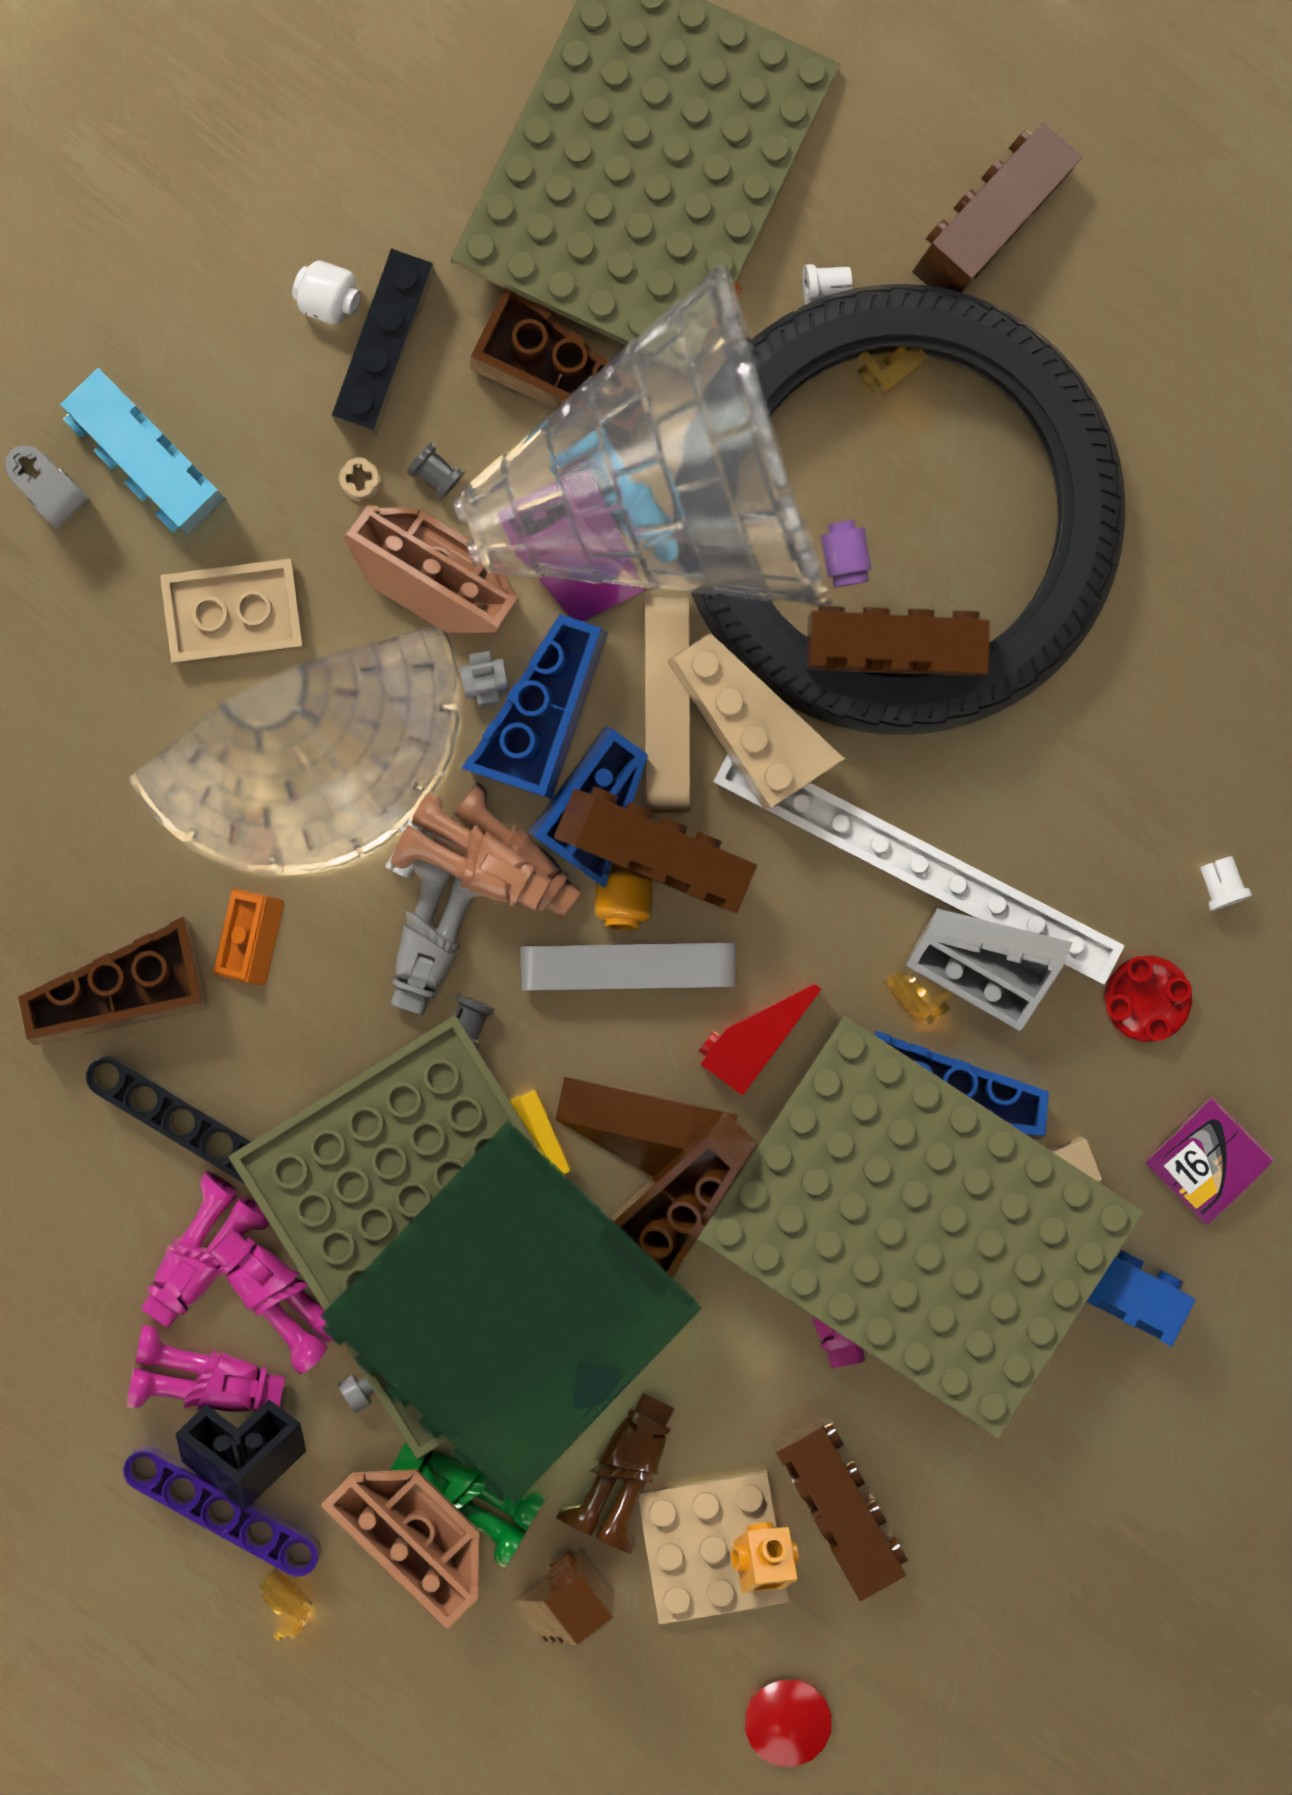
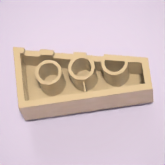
[667,633,845,809]

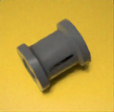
[407,442,465,501]
[455,994,495,1049]

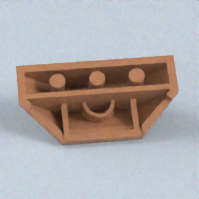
[344,505,518,633]
[320,1469,480,1630]

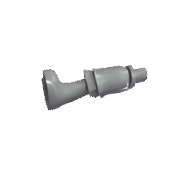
[390,860,484,1015]

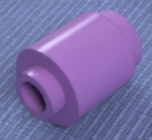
[821,520,872,588]

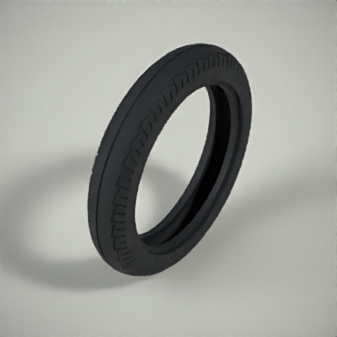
[675,284,1125,735]

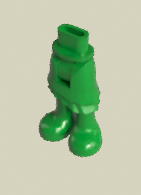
[389,1442,546,1569]

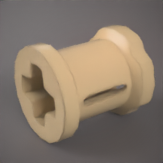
[339,458,381,501]

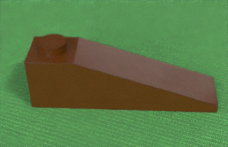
[555,1076,738,1177]

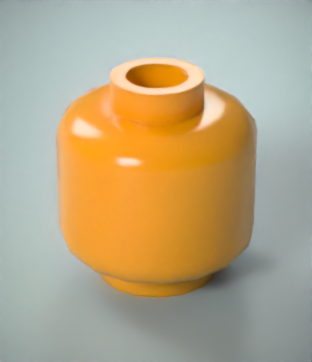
[595,864,653,931]

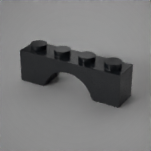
[332,248,435,436]

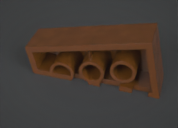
[470,288,650,444]
[806,606,990,676]
[772,1416,908,1602]
[512,1548,614,1645]

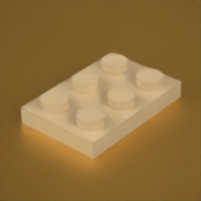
[160,558,304,664]

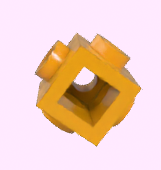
[731,1522,798,1593]

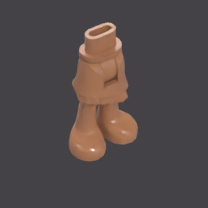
[433,782,582,918]
[390,791,552,911]

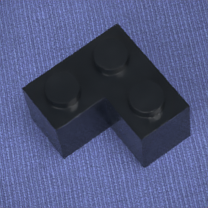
[175,1399,306,1510]

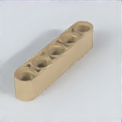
[645,596,690,812]

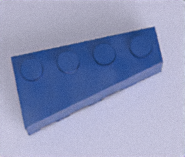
[462,614,608,799]
[874,1030,1049,1139]

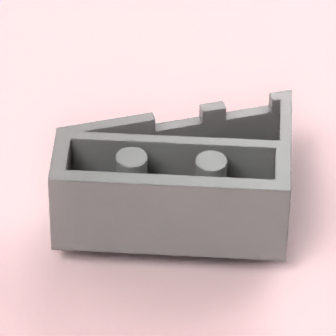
[906,908,1073,1032]

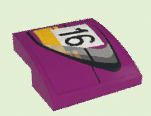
[1145,1097,1274,1225]

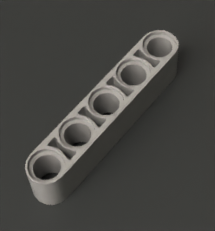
[520,942,737,991]

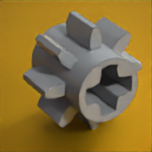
[459,651,509,706]

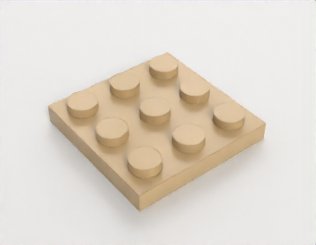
[638,1470,789,1625]

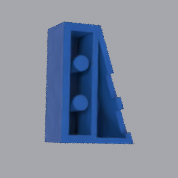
[528,726,648,888]
[1086,1250,1196,1347]

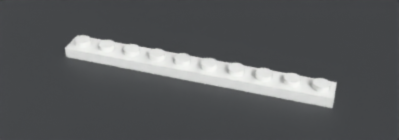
[713,754,1124,985]

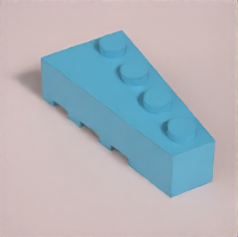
[60,368,226,535]

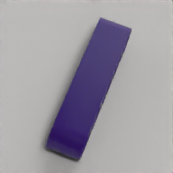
[123,1445,321,1577]

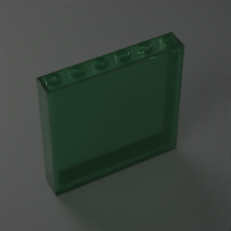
[320,1120,702,1503]

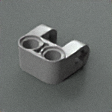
[5,445,90,529]

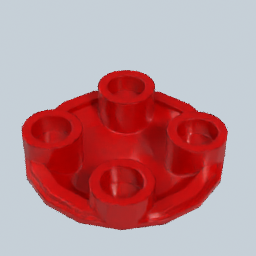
[1105,955,1193,1043]
[745,1680,832,1767]

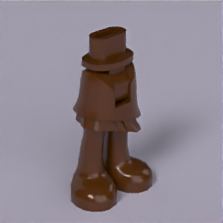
[556,1393,675,1554]

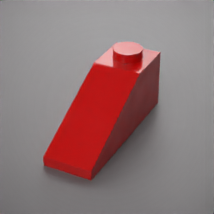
[698,983,821,1096]

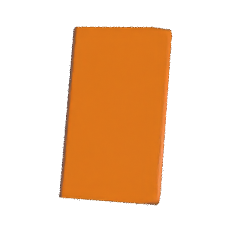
[213,888,284,985]

